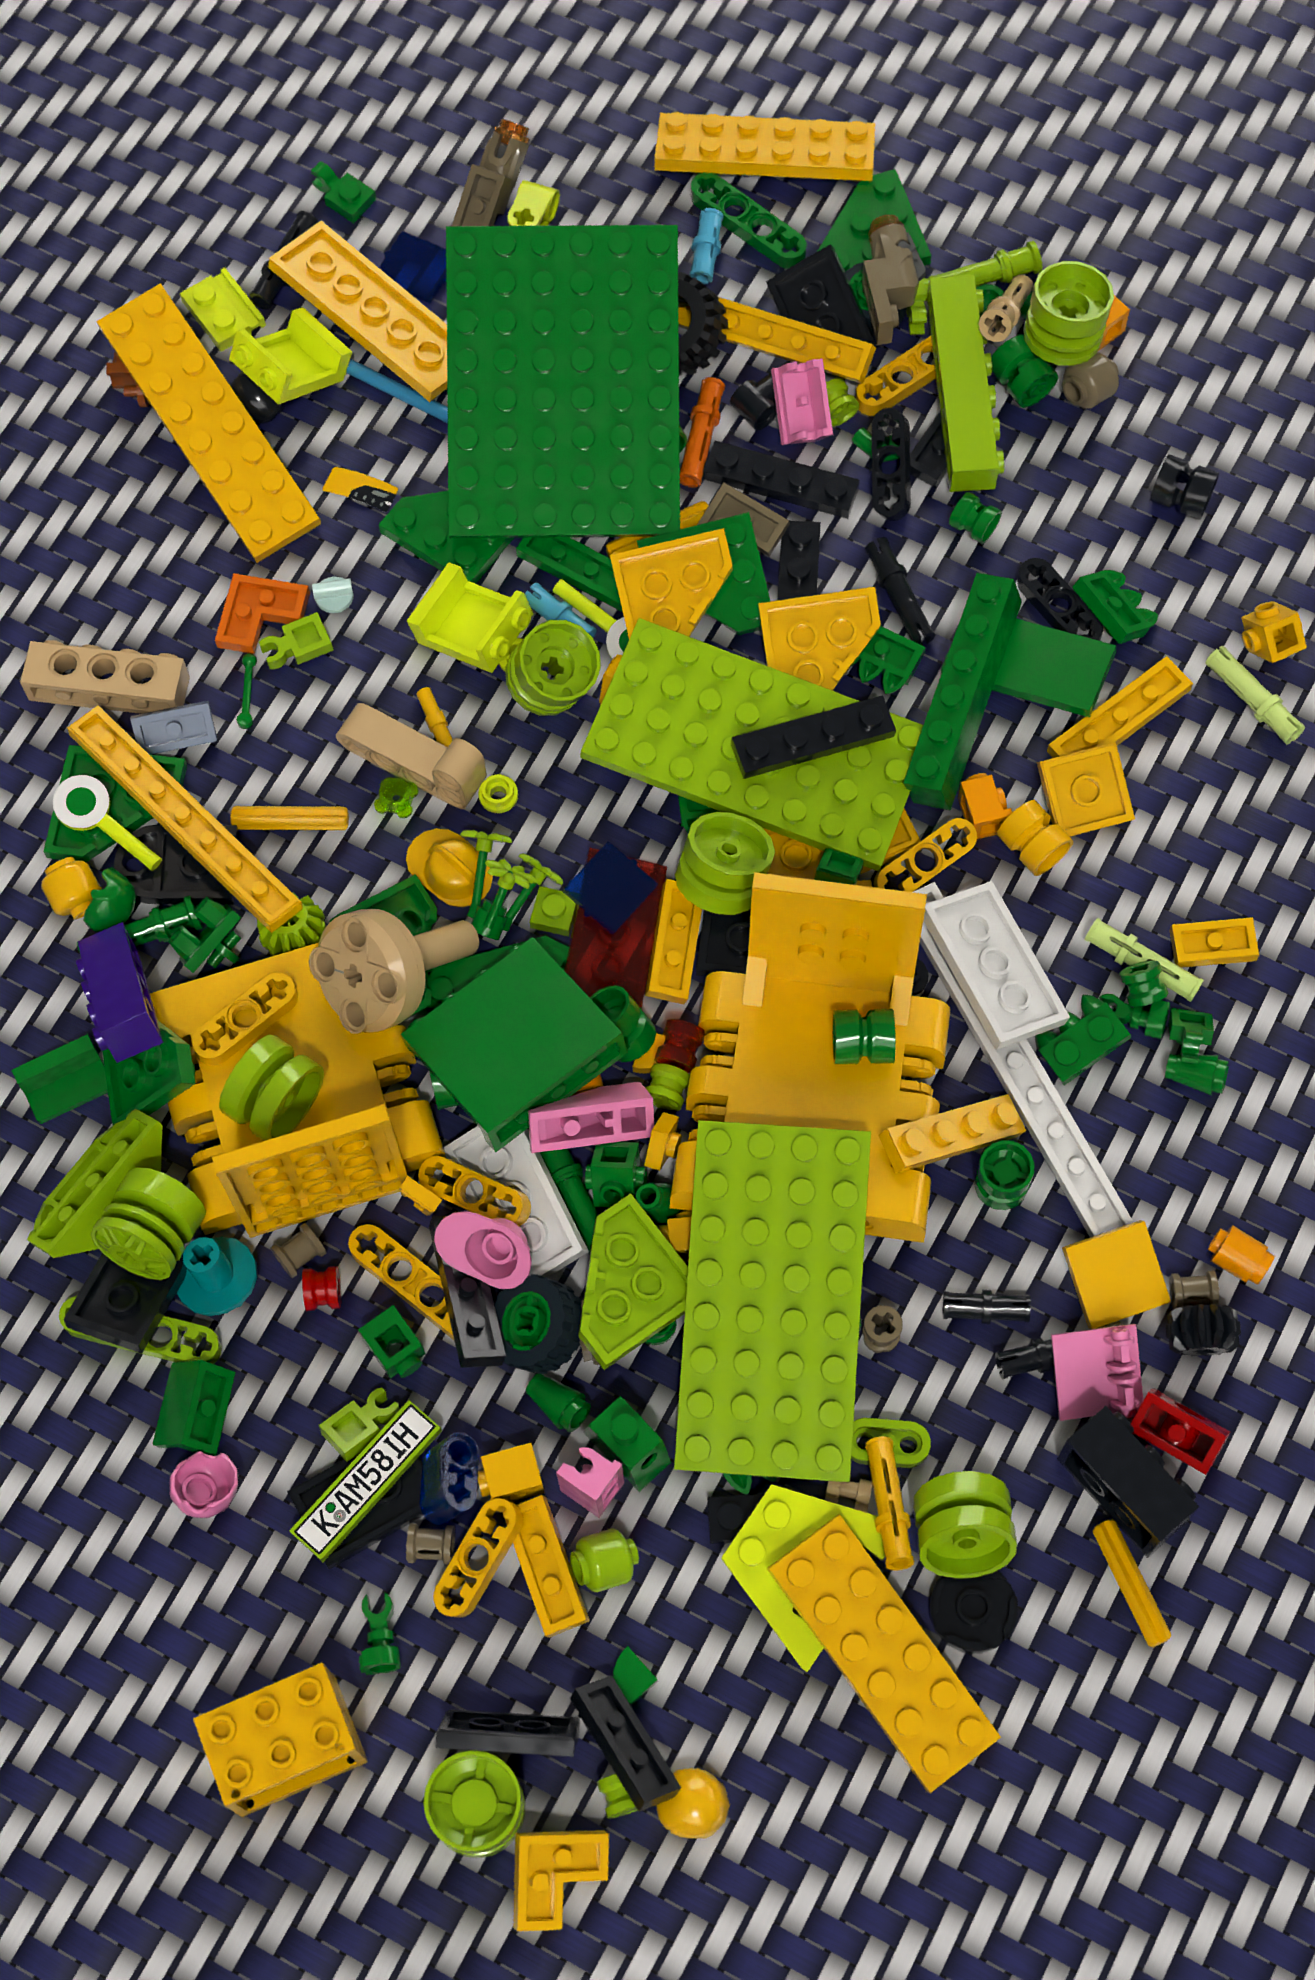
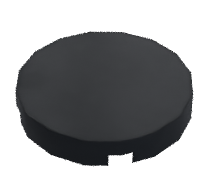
[929,1570,1018,1654]

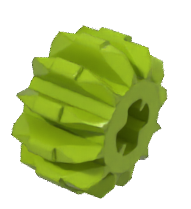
[257,892,326,956]

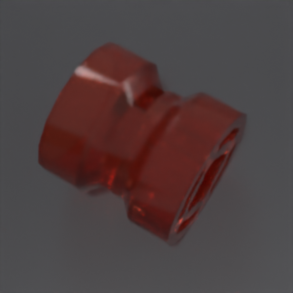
[654,1019,706,1073]

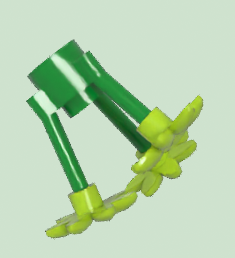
[460,830,563,940]

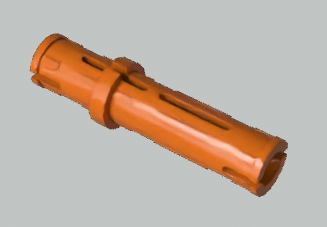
[680,377,725,488]

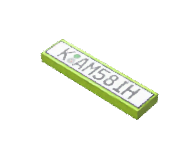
[289,1400,442,1562]

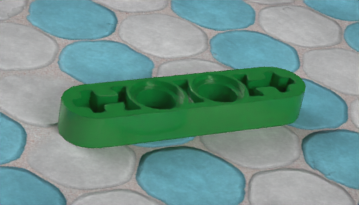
[691,173,807,269]

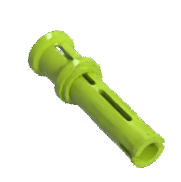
[928,240,1042,287]

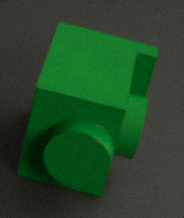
[358,1305,426,1379]

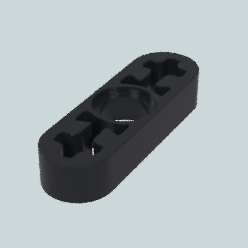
[871,408,911,521]
[1017,558,1103,641]

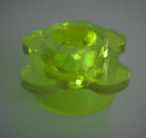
[374,777,418,819]

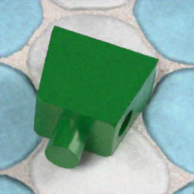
[583,1396,671,1492]

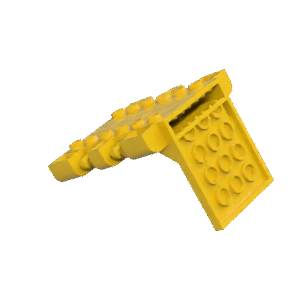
[670,872,950,1243]
[150,942,446,1238]

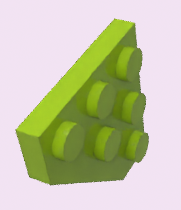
[578,1193,688,1370]

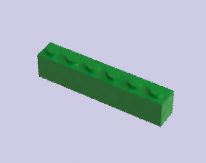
[903,573,1022,811]

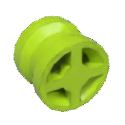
[826,378,859,426]
[645,1063,690,1111]
[597,1774,638,1819]

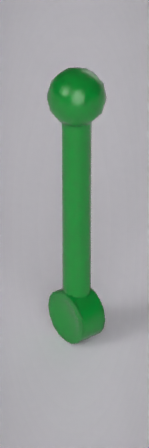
[236,653,257,729]

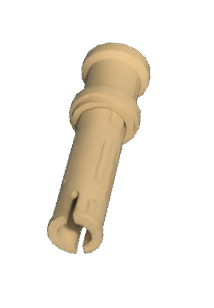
[979,275,1034,342]

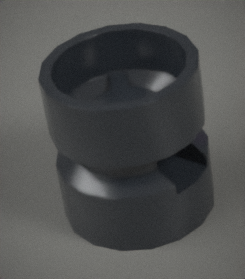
[1150,454,1219,520]

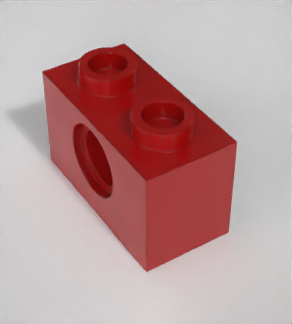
[1131,1388,1231,1475]

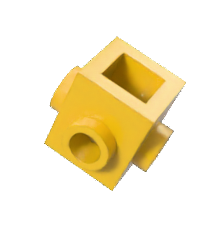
[1241,602,1307,663]

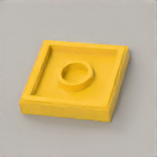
[1037,742,1135,837]
[1062,1220,1171,1329]

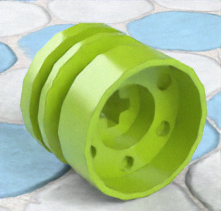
[1023,261,1114,366]
[505,620,601,716]
[91,1167,206,1280]

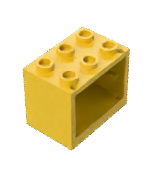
[193,1662,368,1817]

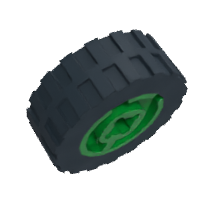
[494,1274,582,1374]

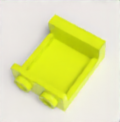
[229,307,352,405]
[407,562,533,673]

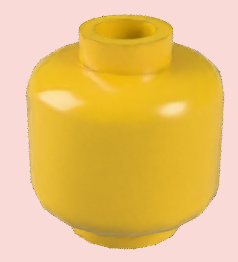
[41,857,101,920]

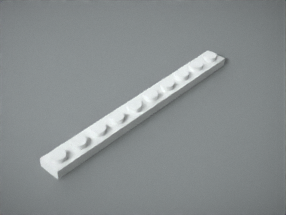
[913,882,1134,1237]

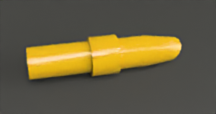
[416,687,453,747]

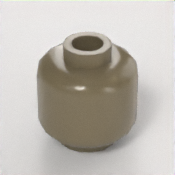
[1062,352,1119,408]

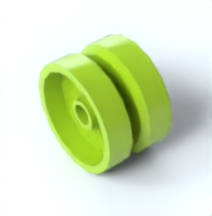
[675,812,775,915]
[219,1035,324,1141]
[913,1471,1017,1579]

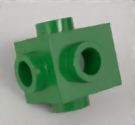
[585,1142,648,1207]

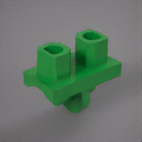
[168,896,241,973]

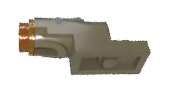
[452,118,530,226]
[862,215,926,345]

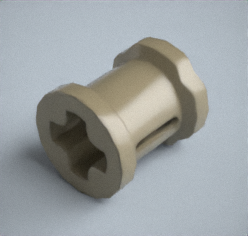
[270,1223,327,1278]
[1169,1271,1219,1310]
[862,1305,903,1353]
[406,1523,455,1565]

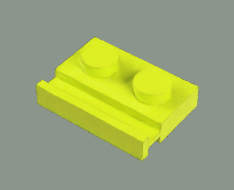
[180,267,266,352]

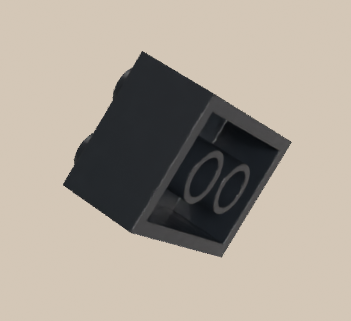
[1057,1406,1199,1558]

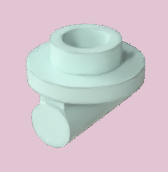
[312,577,353,613]

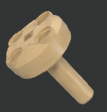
[309,909,479,1034]

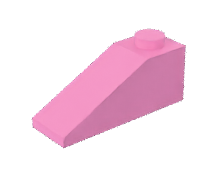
[528,1082,654,1153]

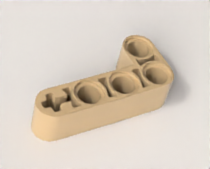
[336,703,487,809]

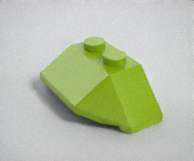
[27,1109,163,1258]

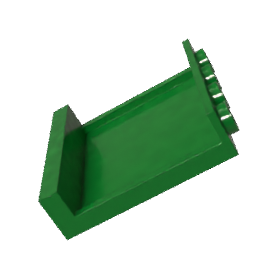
[401,937,628,1152]

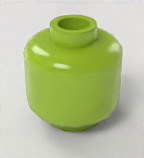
[570,1528,639,1593]

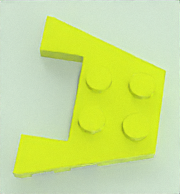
[721,1484,896,1672]

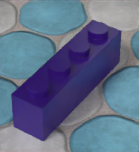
[75,922,163,1063]

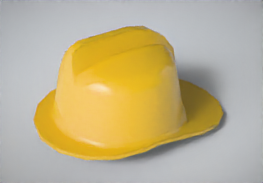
[406,828,493,908]

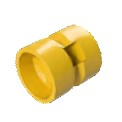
[997,800,1073,876]

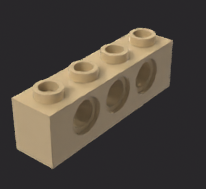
[20,640,190,714]

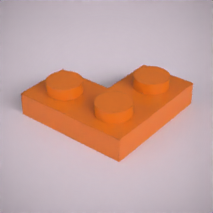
[215,573,310,654]

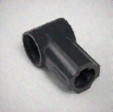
[730,361,795,431]

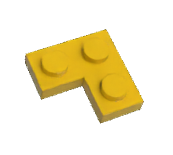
[513,1830,609,1931]

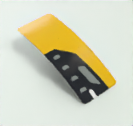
[322,467,398,512]

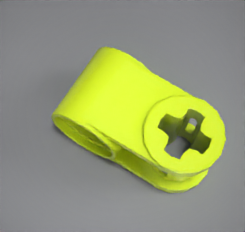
[507,180,560,226]

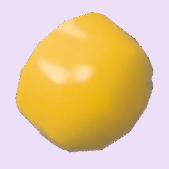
[656,1768,730,1839]

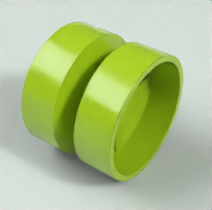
[424,1750,526,1858]

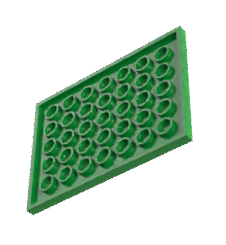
[446,225,680,538]

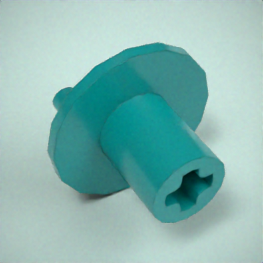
[177,1236,258,1316]

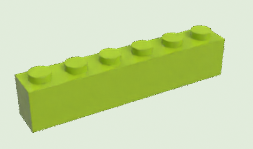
[927,275,1004,492]

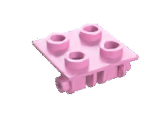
[1051,1324,1143,1421]

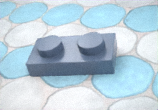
[130,700,217,754]

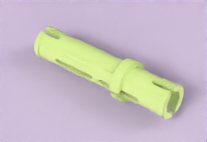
[1205,646,1305,745]
[1084,917,1204,1002]

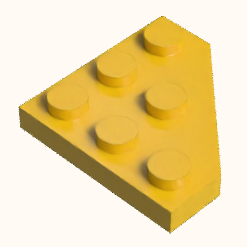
[610,528,733,639]
[758,587,881,691]

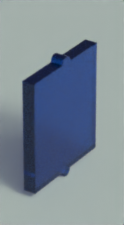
[379,231,446,304]
[562,841,658,935]

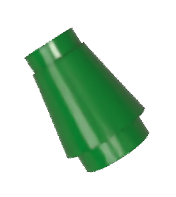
[1165,1054,1229,1096]
[636,1183,681,1224]
[525,1373,591,1432]

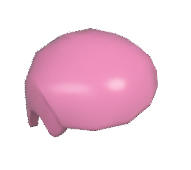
[169,1451,238,1518]

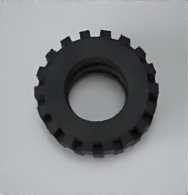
[678,272,728,376]

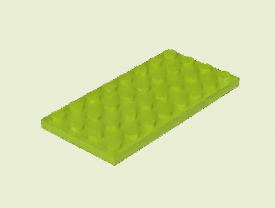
[580,618,923,872]
[674,1120,871,1482]

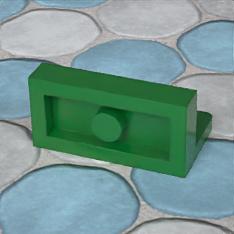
[12,1034,108,1124]
[153,1360,235,1456]

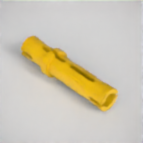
[865,1436,914,1570]

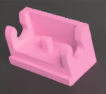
[771,359,833,445]
[556,1447,624,1518]

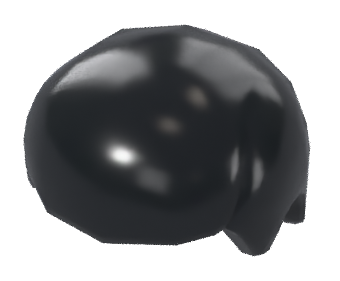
[231,371,285,425]

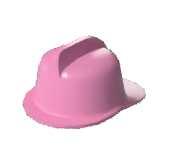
[434,1211,532,1289]

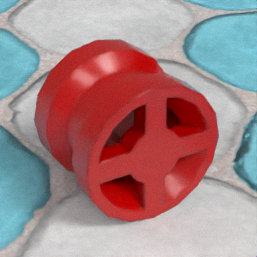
[302,1266,342,1311]

